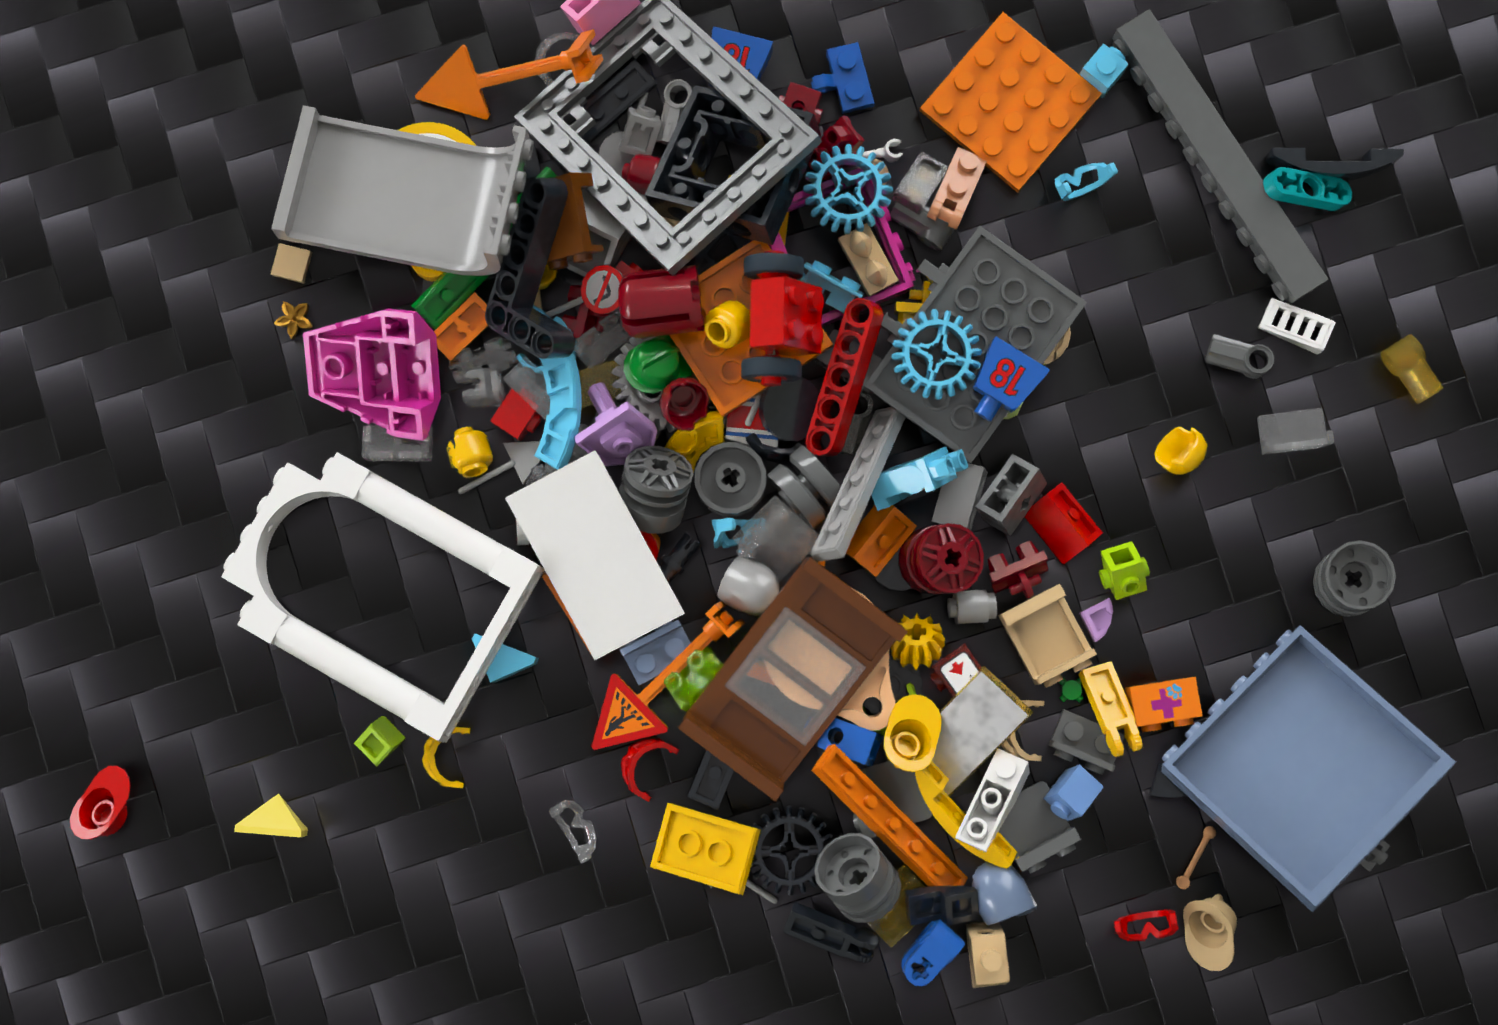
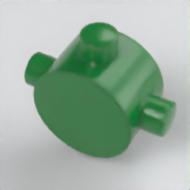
[1059,678,1084,702]

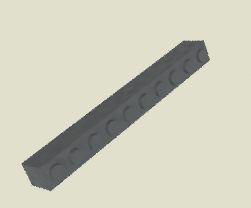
[1112,9,1329,305]

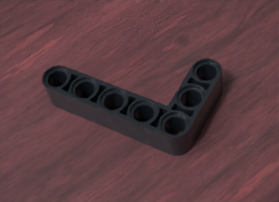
[485,177,575,359]

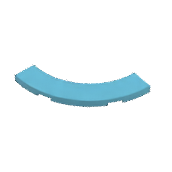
[533,305,582,470]

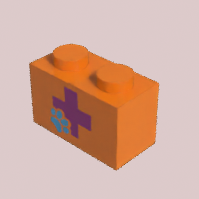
[1125,677,1202,732]

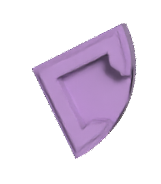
[1079,598,1113,642]

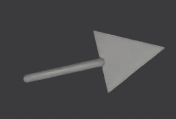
[458,441,541,494]

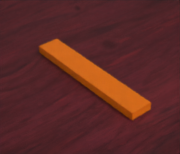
[812,744,968,887]

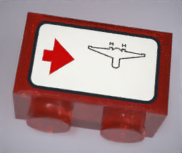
[929,643,989,704]

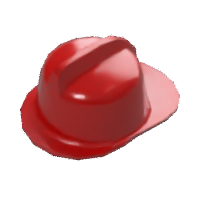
[70,766,131,840]

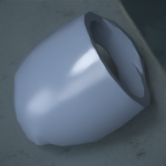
[972,861,1037,926]

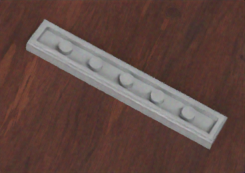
[811,407,905,562]

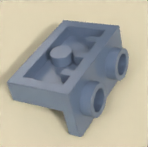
[620,620,691,686]

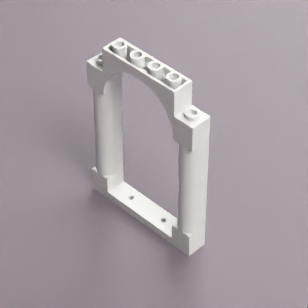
[221,452,544,743]

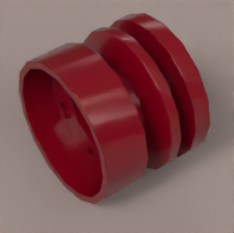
[899,523,984,595]

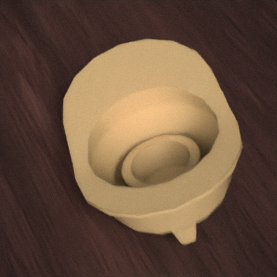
[1183,894,1237,971]

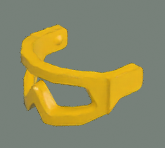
[422,727,470,788]

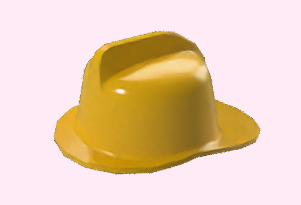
[884,694,942,772]

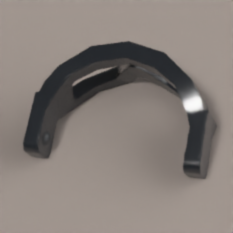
[746,433,806,462]

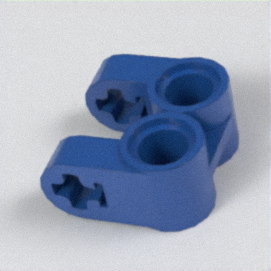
[901,920,965,986]

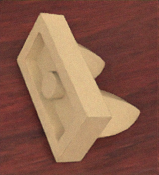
[838,223,899,297]

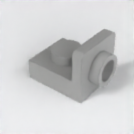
[618,105,662,156]

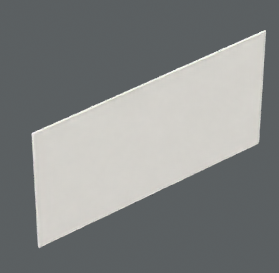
[505,450,685,660]

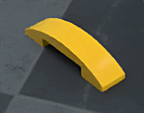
[915,761,1017,869]

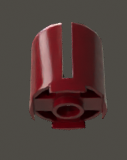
[618,265,704,339]

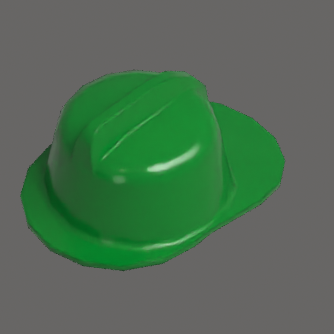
[623,335,693,394]

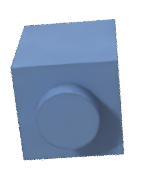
[1043,764,1103,821]

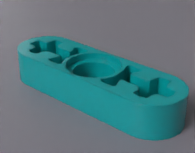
[1263,167,1352,211]

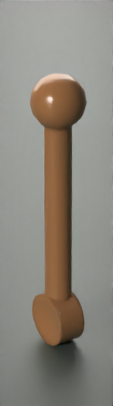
[1176,826,1216,889]

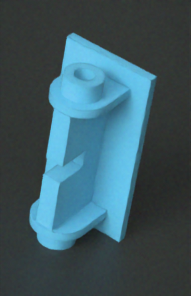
[796,260,864,314]

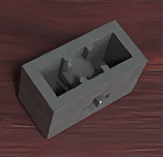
[975,454,1047,536]

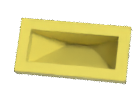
[234,793,308,837]

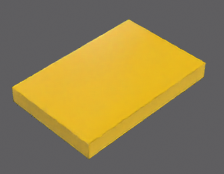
[650,803,761,895]

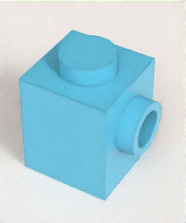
[1079,43,1128,98]

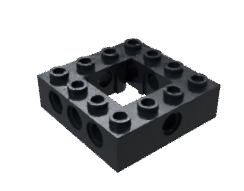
[645,85,821,245]

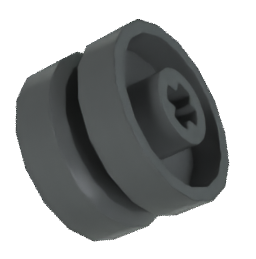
[695,442,766,517]
[767,445,841,529]

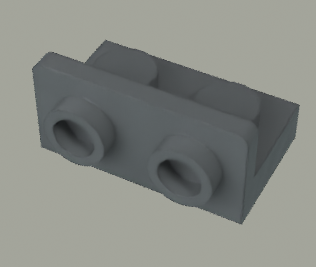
[1048,709,1125,775]

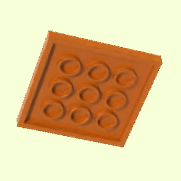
[919,12,1102,193]
[669,240,833,417]

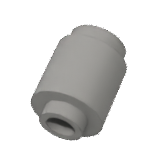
[947,590,997,624]

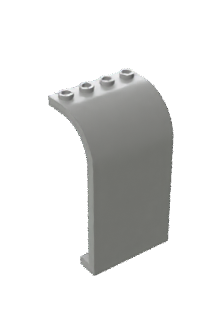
[271,106,534,276]

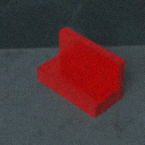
[1024,482,1103,564]

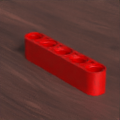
[806,298,883,457]

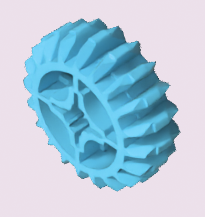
[803,144,893,234]
[891,309,982,400]

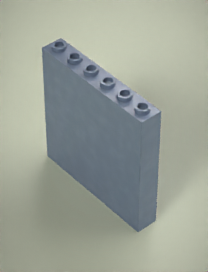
[1161,625,1456,912]

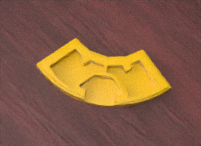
[665,411,724,473]

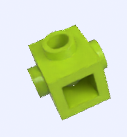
[1099,541,1150,600]

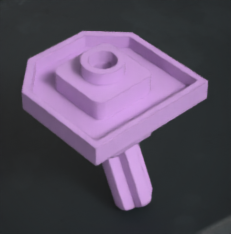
[574,382,657,466]

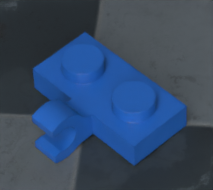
[811,42,874,114]

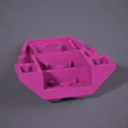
[303,309,441,440]

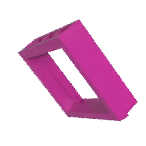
[768,168,916,327]

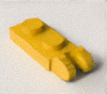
[1078,661,1143,757]

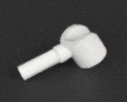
[862,139,903,162]

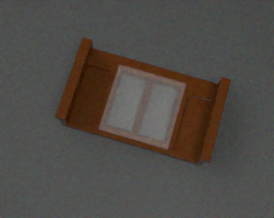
[678,557,908,801]

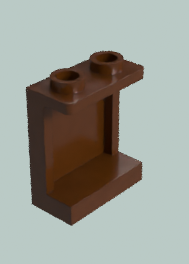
[546,172,604,270]

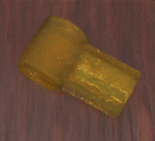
[1381,334,1443,404]

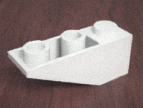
[955,748,1030,852]

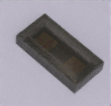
[892,152,949,215]

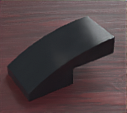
[905,886,979,926]

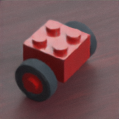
[741,250,824,386]

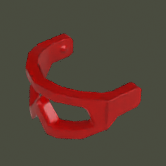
[621,738,679,802]
[1114,909,1179,941]

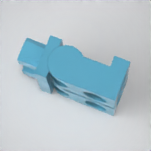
[871,447,968,511]

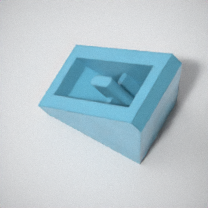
[472,633,539,683]

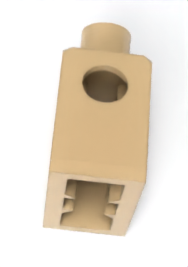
[965,922,1010,988]

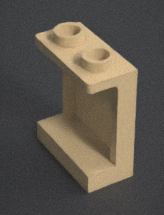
[998,584,1097,688]

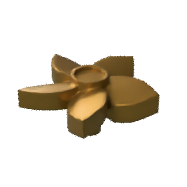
[274,301,313,340]

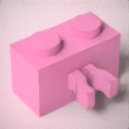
[560,0,641,46]

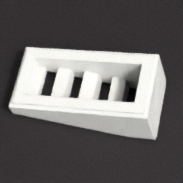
[1258,298,1335,355]

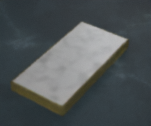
[932,666,1033,797]

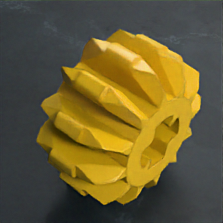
[890,613,945,670]

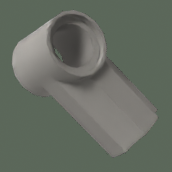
[656,79,693,145]

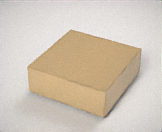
[271,243,312,284]

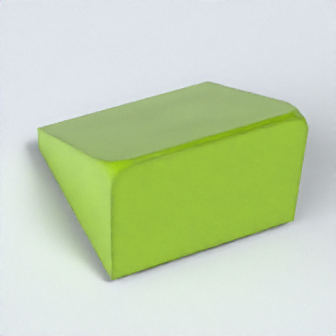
[354,716,405,767]

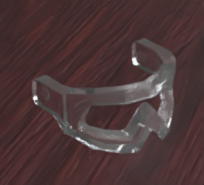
[535,33,592,86]
[549,800,597,864]

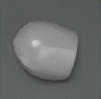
[717,556,780,616]

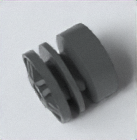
[618,446,694,534]
[1313,540,1396,617]
[814,833,902,923]

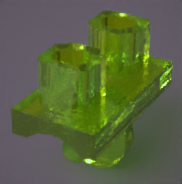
[664,646,723,711]

